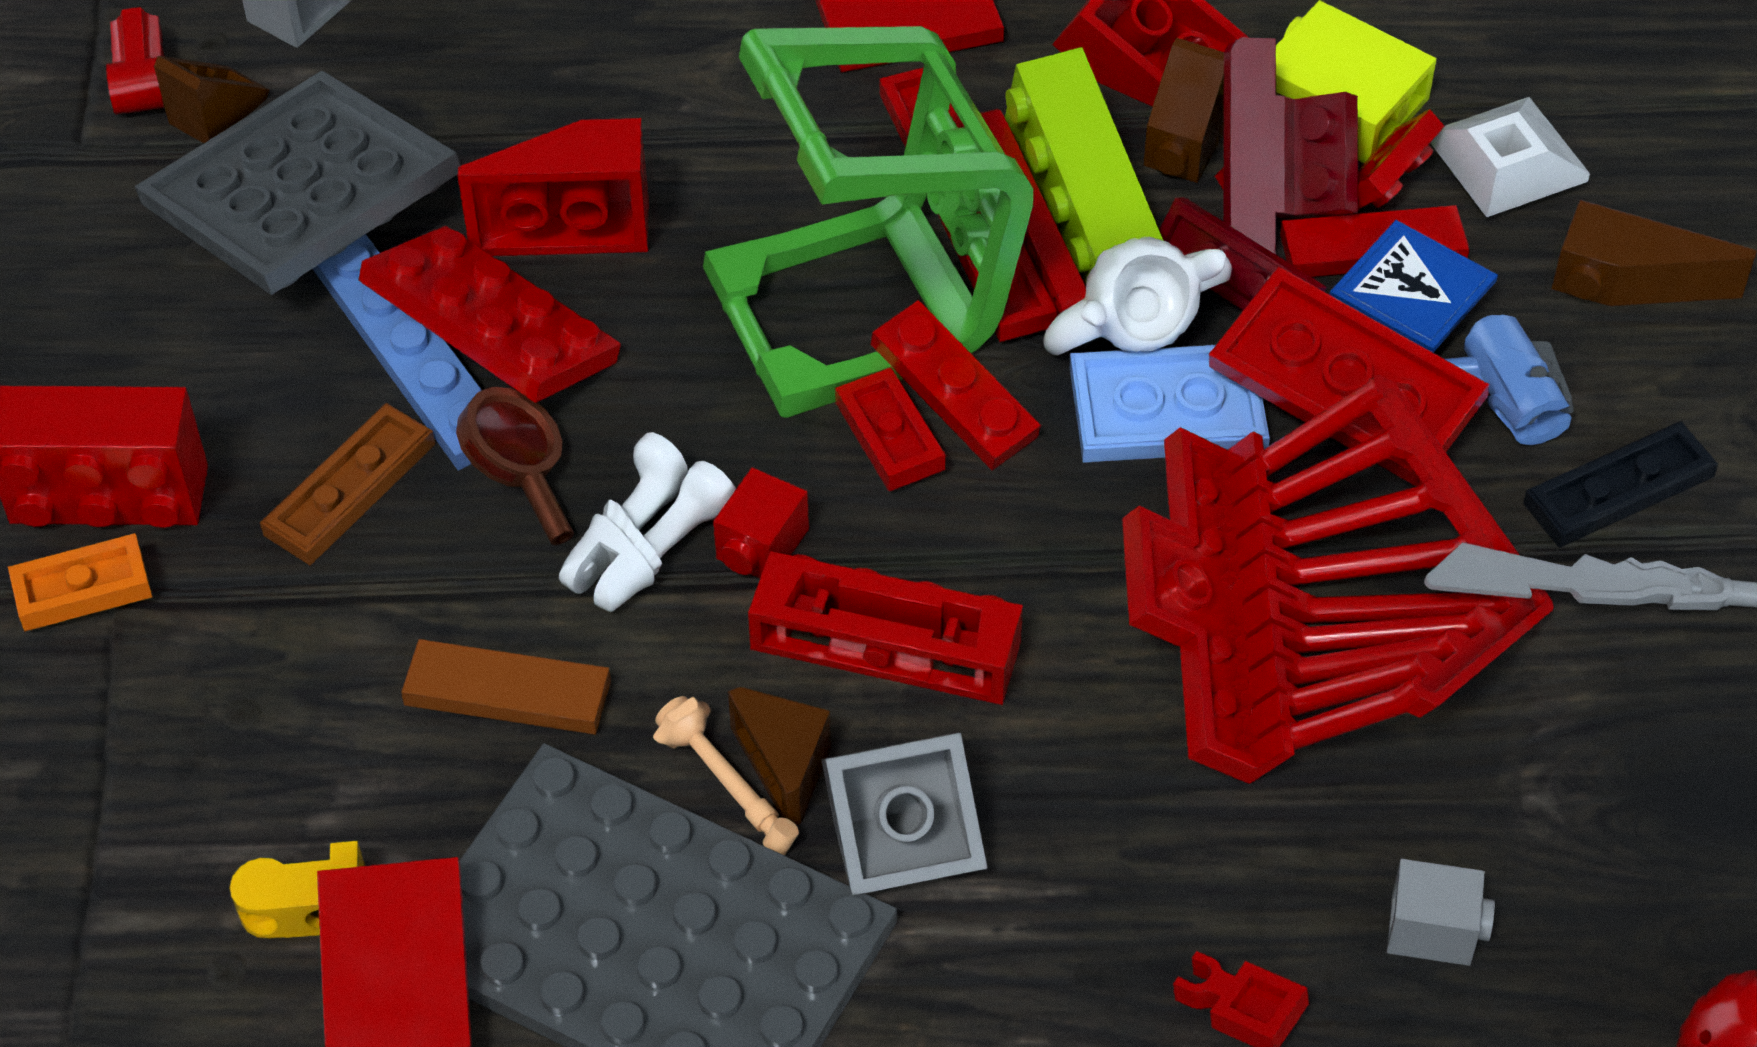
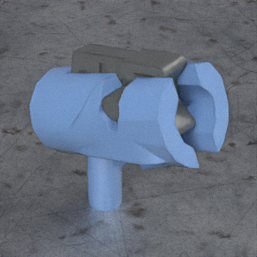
[1445,315,1574,445]

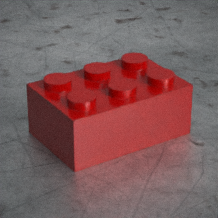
[0,386,208,528]

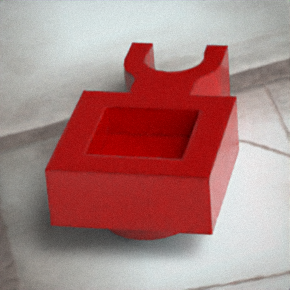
[1173,951,1309,1047]

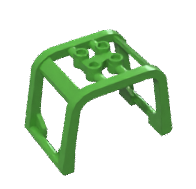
[703,26,1034,418]

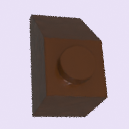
[1143,38,1224,183]

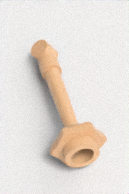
[653,696,799,855]

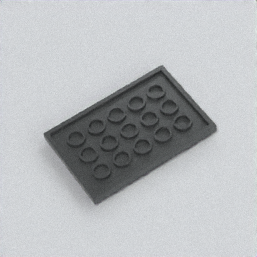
[460,743,897,1047]

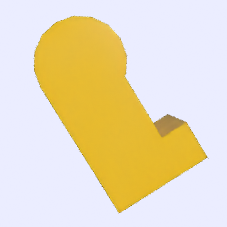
[230,841,365,939]

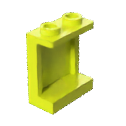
[1276,0,1437,163]

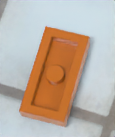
[8,533,152,632]

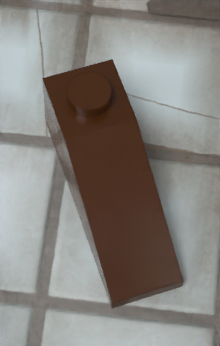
[1551,200,1757,306]

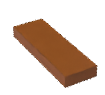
[260,403,435,566]
[401,639,611,735]

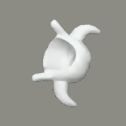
[1043,237,1232,355]

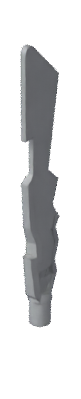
[1424,542,1757,610]

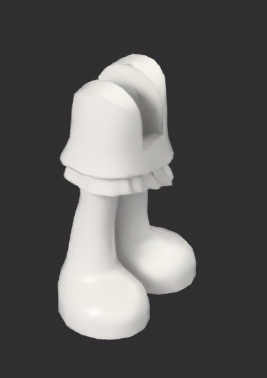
[559,432,736,612]

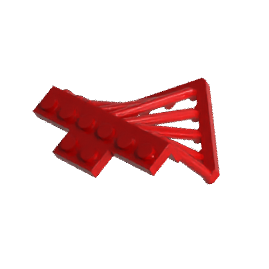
[1122,375,1554,784]

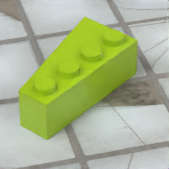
[1005,47,1163,284]

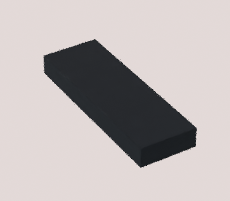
[1523,421,1718,548]

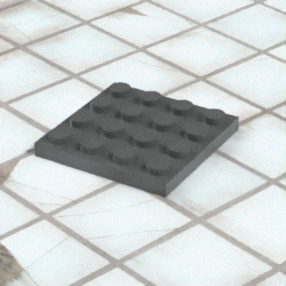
[135,71,461,295]

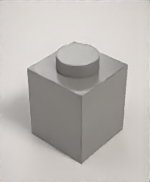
[1387,859,1495,966]

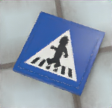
[1329,220,1498,353]

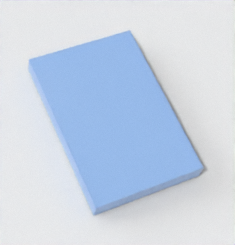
[1069,345,1270,463]

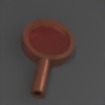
[456,387,574,545]

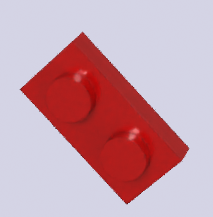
[1358,109,1445,209]
[835,367,945,491]

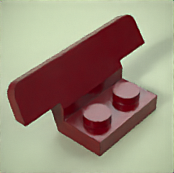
[1223,37,1358,254]

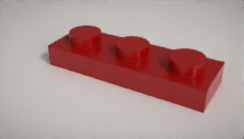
[870,300,1041,471]

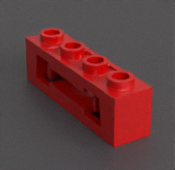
[748,551,1023,705]

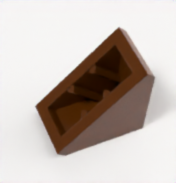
[154,56,270,143]
[728,687,831,826]

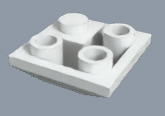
[1431,97,1590,217]

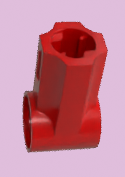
[106,7,165,115]

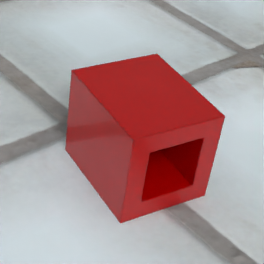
[713,467,809,578]

